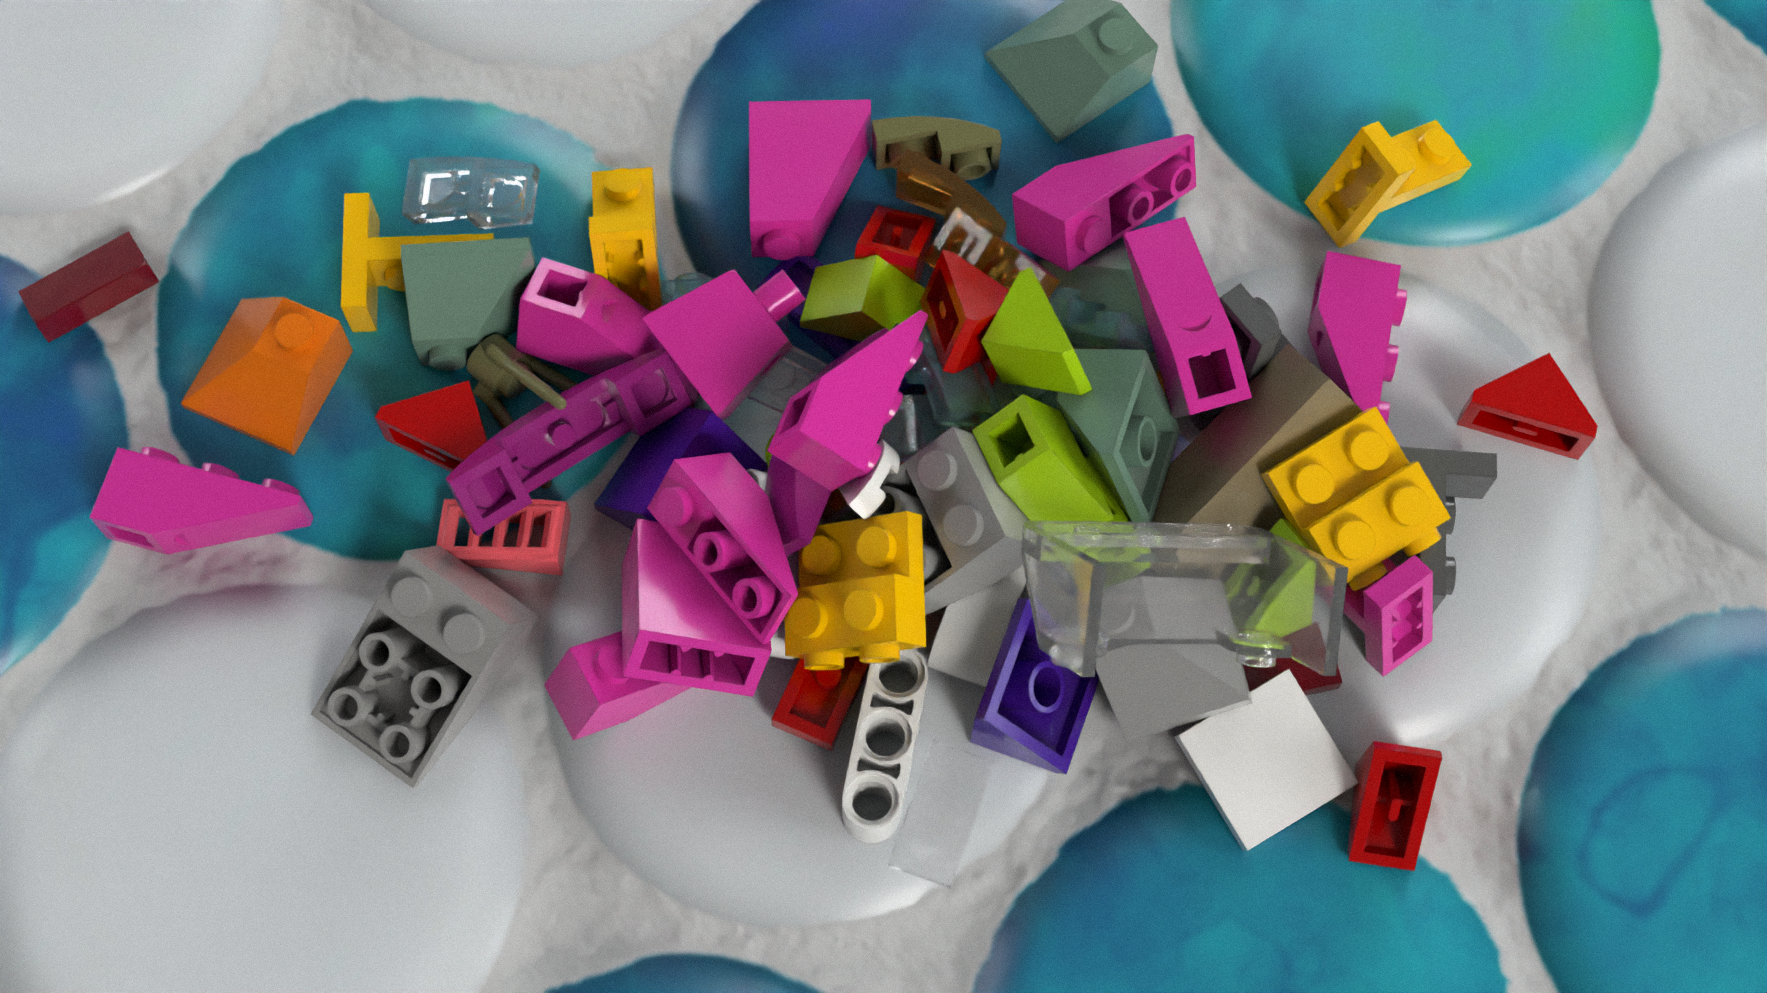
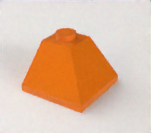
[181,297,353,456]

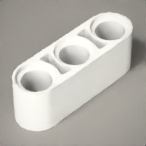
[927,529,1045,688]
[842,648,928,843]

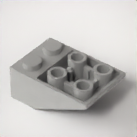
[820,427,1046,615]
[311,545,541,788]

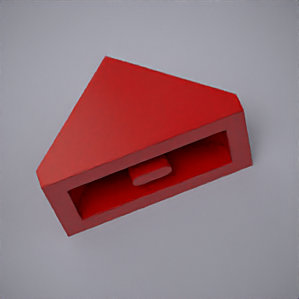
[854,205,936,284]
[920,250,1009,374]
[1457,353,1598,460]
[375,380,488,472]
[1347,741,1442,871]

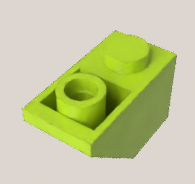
[972,394,1114,553]

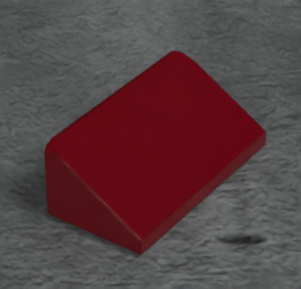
[18,231,159,343]

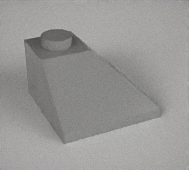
[1077,578,1252,742]

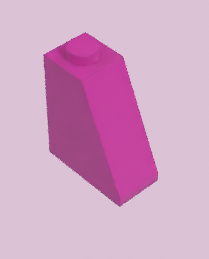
[749,99,871,260]
[621,518,772,697]

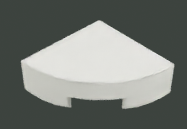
[838,439,900,520]

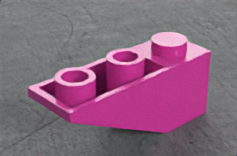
[1012,134,1196,272]
[1122,217,1252,419]
[1307,251,1407,424]
[516,257,700,408]
[767,310,928,492]
[89,447,314,555]
[647,452,798,645]
[544,631,692,740]

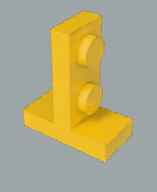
[1304,120,1472,249]
[589,167,663,312]
[341,193,495,332]

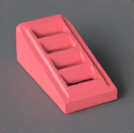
[436,499,571,576]

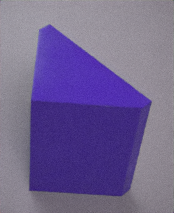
[594,407,769,531]
[970,598,1100,774]

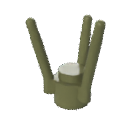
[466,334,578,489]

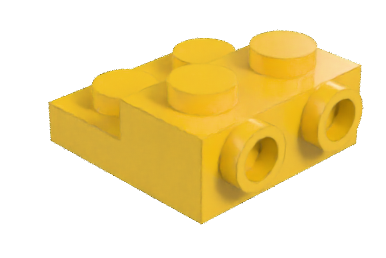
[1260,407,1451,591]
[784,511,926,670]

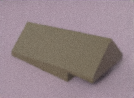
[1125,343,1363,586]

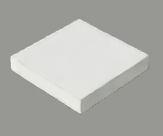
[1174,669,1359,851]

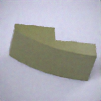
[871,116,1002,180]

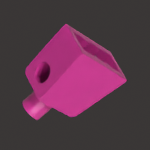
[643,269,806,420]

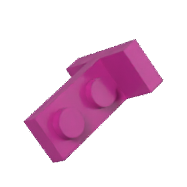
[1322,555,1433,677]

